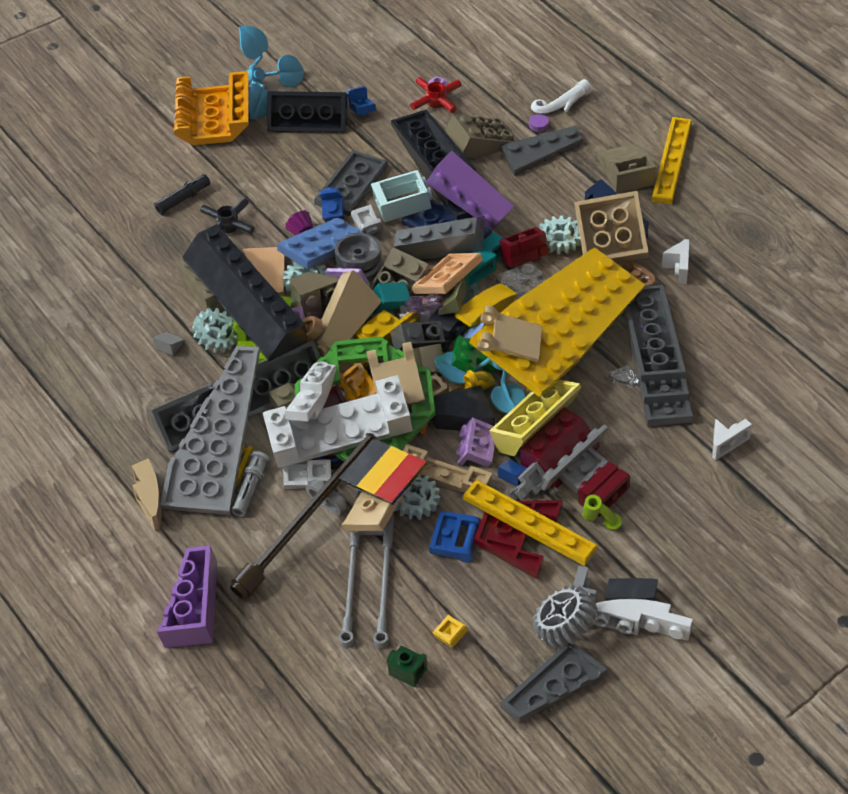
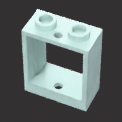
[371,170,433,222]

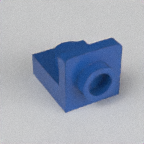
[319,187,344,222]

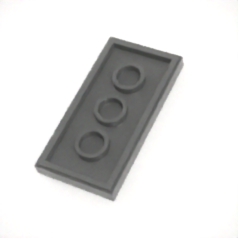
[314,150,388,216]

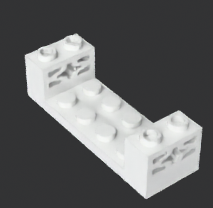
[263,375,413,468]

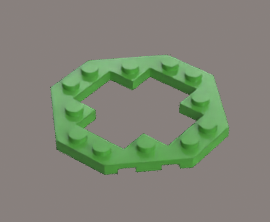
[295,337,435,462]

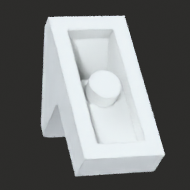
[662,239,689,285]
[712,419,752,461]

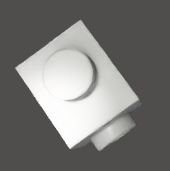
[351,204,382,235]

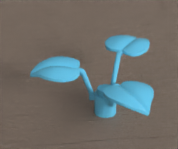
[239,26,304,120]
[435,351,525,414]

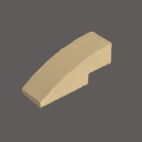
[131,459,162,531]

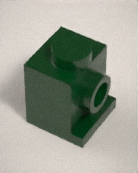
[386,645,427,687]

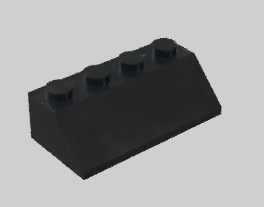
[267,91,348,132]

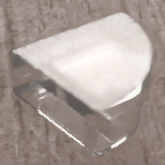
[608,365,639,387]

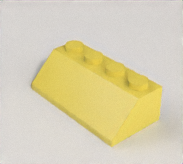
[489,379,581,456]

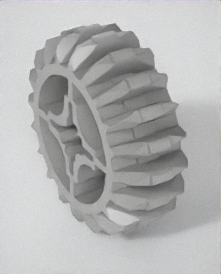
[532,585,598,649]

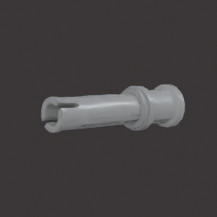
[231,451,270,517]

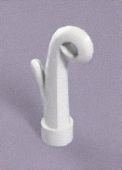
[531,79,592,114]

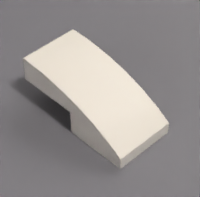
[283,460,331,489]

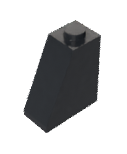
[430,385,495,431]

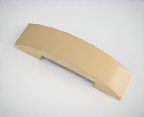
[403,444,492,493]

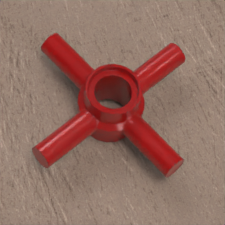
[410,77,462,113]

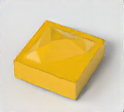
[432,615,468,648]

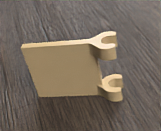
[477,305,542,362]
[367,342,425,405]

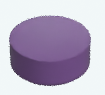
[529,114,549,132]

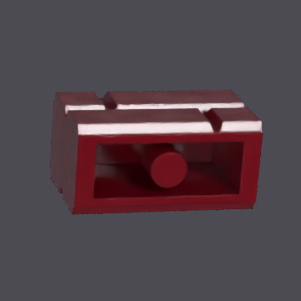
[499,227,549,268]
[578,462,630,517]

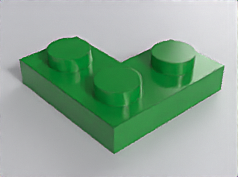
[452,335,495,373]

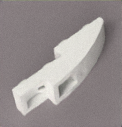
[285,362,336,421]
[593,599,693,641]

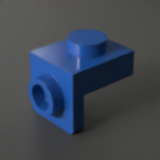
[347,86,376,116]

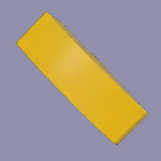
[454,283,517,327]

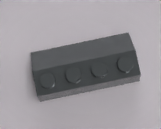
[395,216,486,260]

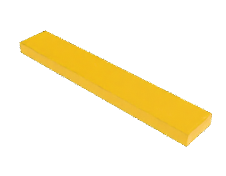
[652,117,692,205]
[463,479,598,566]

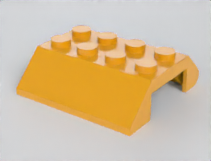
[174,71,249,145]

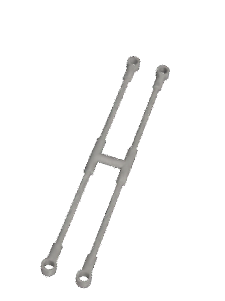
[339,489,394,649]

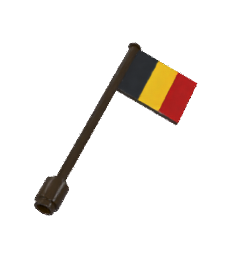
[230,433,428,599]

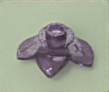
[405,294,445,313]

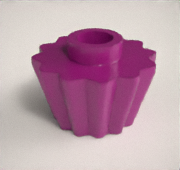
[285,210,314,236]

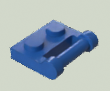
[429,511,481,562]

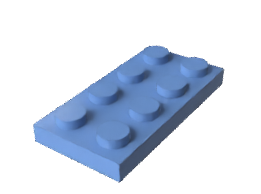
[277,217,365,269]

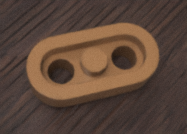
[619,260,655,286]
[301,316,324,342]

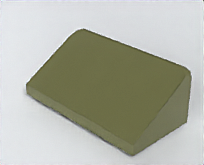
[438,278,468,315]

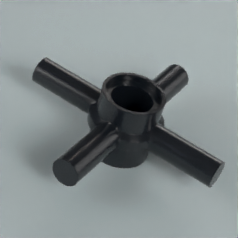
[200,198,254,234]

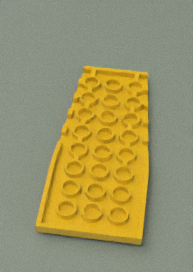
[469,248,645,397]

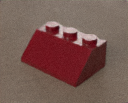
[521,407,600,489]

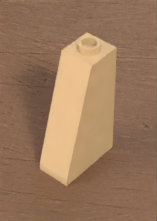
[314,269,382,357]

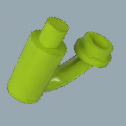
[582,495,622,530]

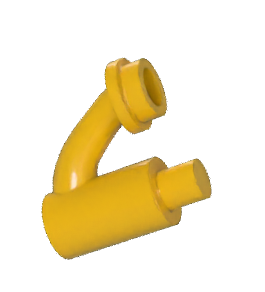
[463,370,495,391]

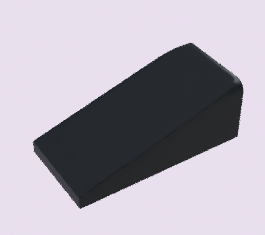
[605,578,658,601]

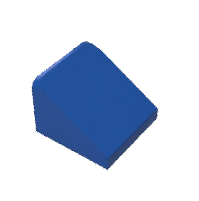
[498,460,527,486]

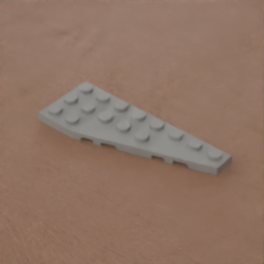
[160,346,260,515]

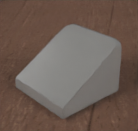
[153,332,185,356]

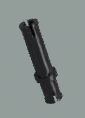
[154,174,211,215]

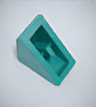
[372,282,412,314]

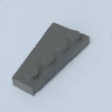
[501,126,582,176]
[501,643,608,723]

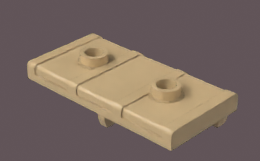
[342,454,420,533]

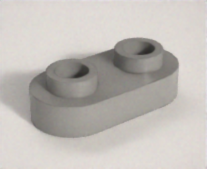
[306,480,347,516]

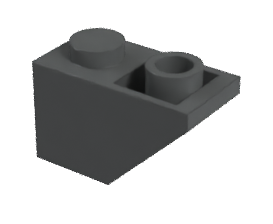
[391,321,445,351]

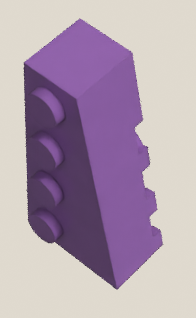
[426,151,514,230]
[157,545,218,648]

